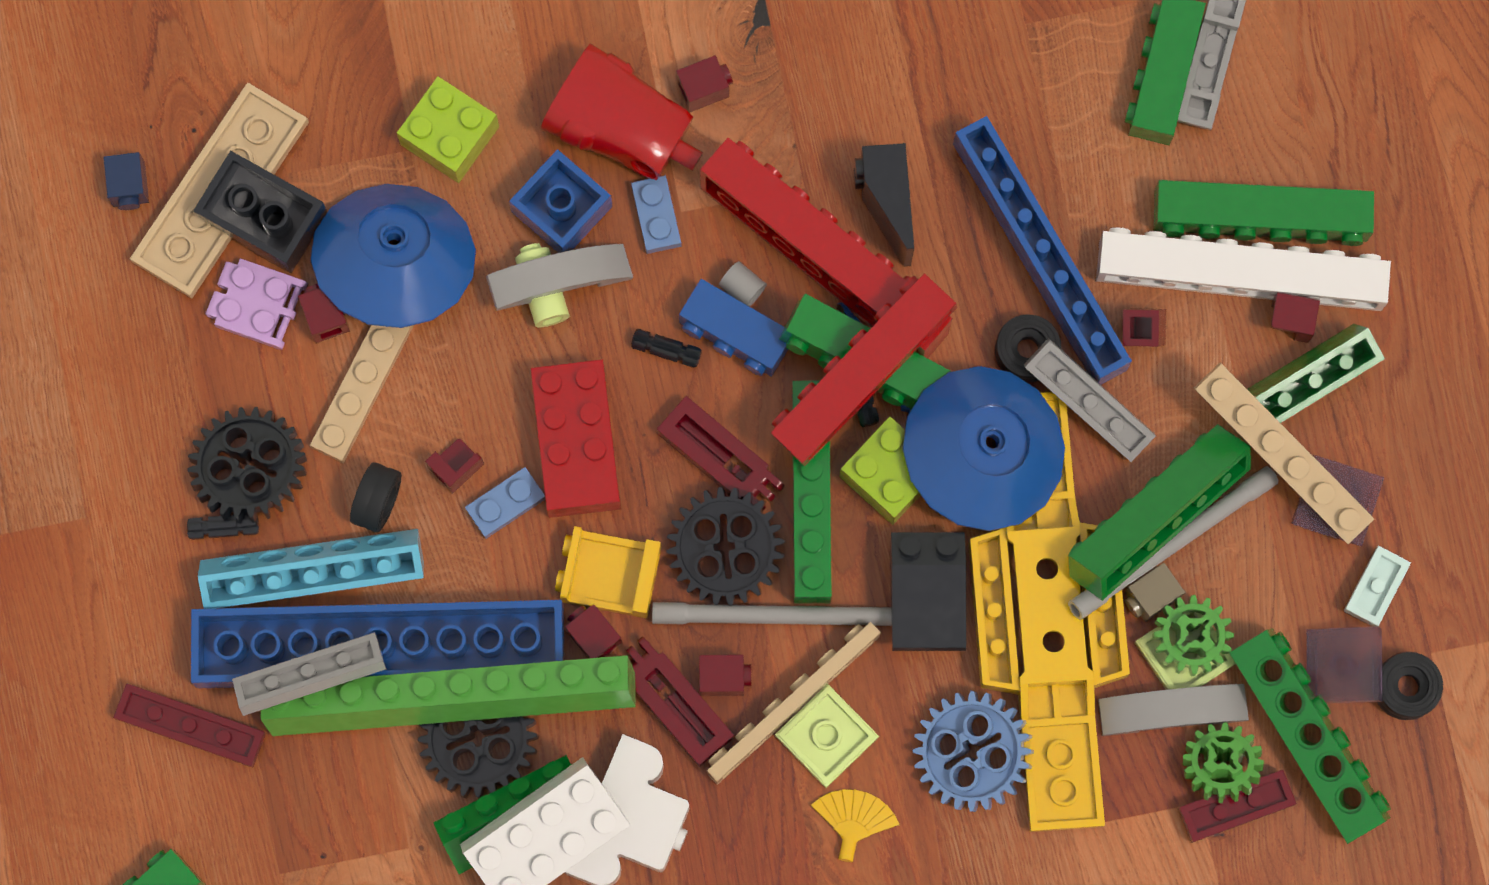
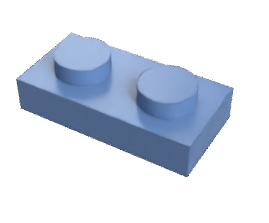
[631,175,682,254]
[465,467,545,539]

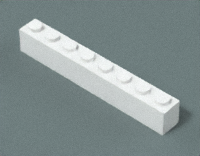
[1096,228,1391,311]

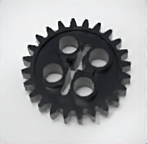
[187,407,307,523]
[666,487,786,606]
[418,716,539,799]

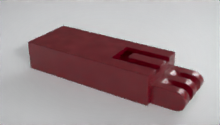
[657,396,785,512]
[620,636,734,768]

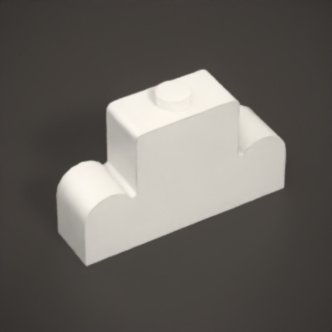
[566,734,690,885]

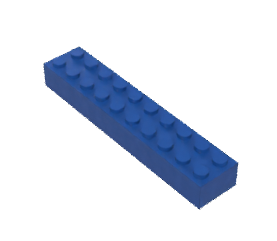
[191,600,565,688]

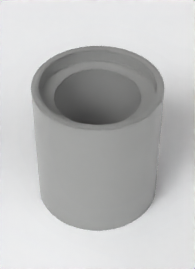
[719,261,767,307]

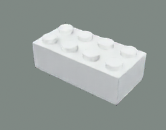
[460,757,630,885]

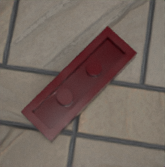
[1178,770,1296,843]

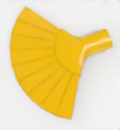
[811,789,899,862]

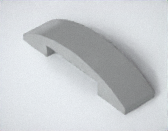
[1177,0,1246,130]
[486,244,633,311]
[1098,684,1249,736]

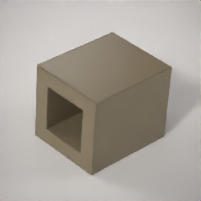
[1124,563,1185,622]

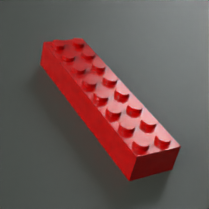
[700,138,953,358]

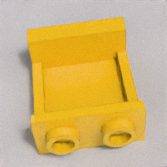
[555,526,661,619]

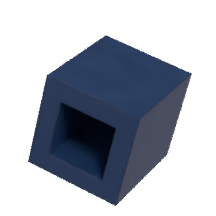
[104,152,149,210]

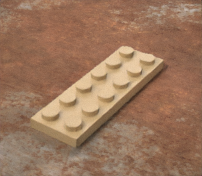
[130,82,309,299]

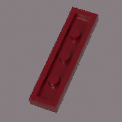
[113,683,266,768]

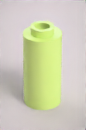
[515,243,570,327]

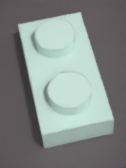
[1344,545,1411,628]

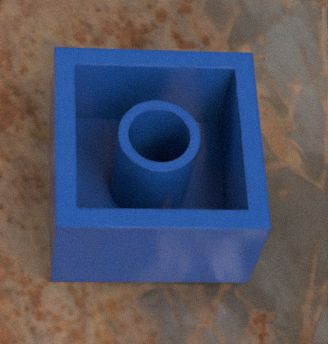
[509,149,613,253]

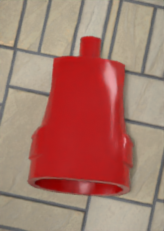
[540,43,703,180]

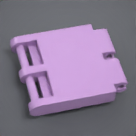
[205,258,308,350]

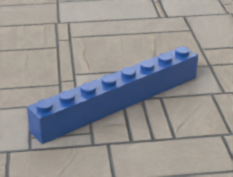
[953,116,1132,385]

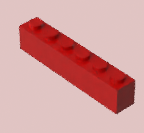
[771,273,957,466]

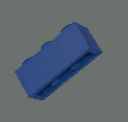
[679,279,788,377]

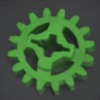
[1152,595,1234,676]
[1182,722,1264,803]

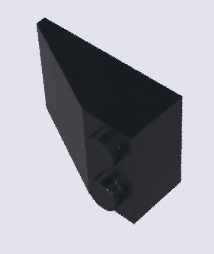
[853,143,914,267]
[193,150,327,274]
[890,532,966,651]

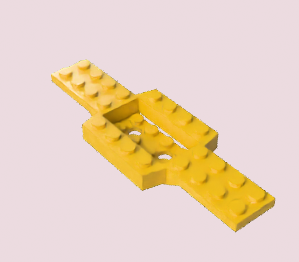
[968,392,1130,832]

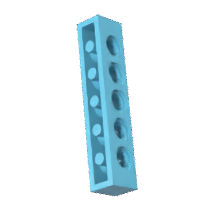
[197,529,424,609]

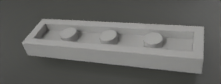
[1024,338,1156,462]
[232,632,386,716]

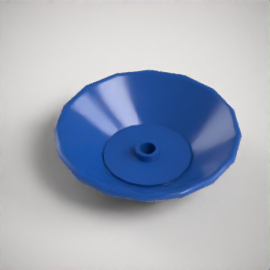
[310,184,476,328]
[903,366,1065,531]

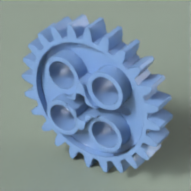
[913,691,1034,812]

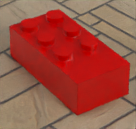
[531,359,621,518]

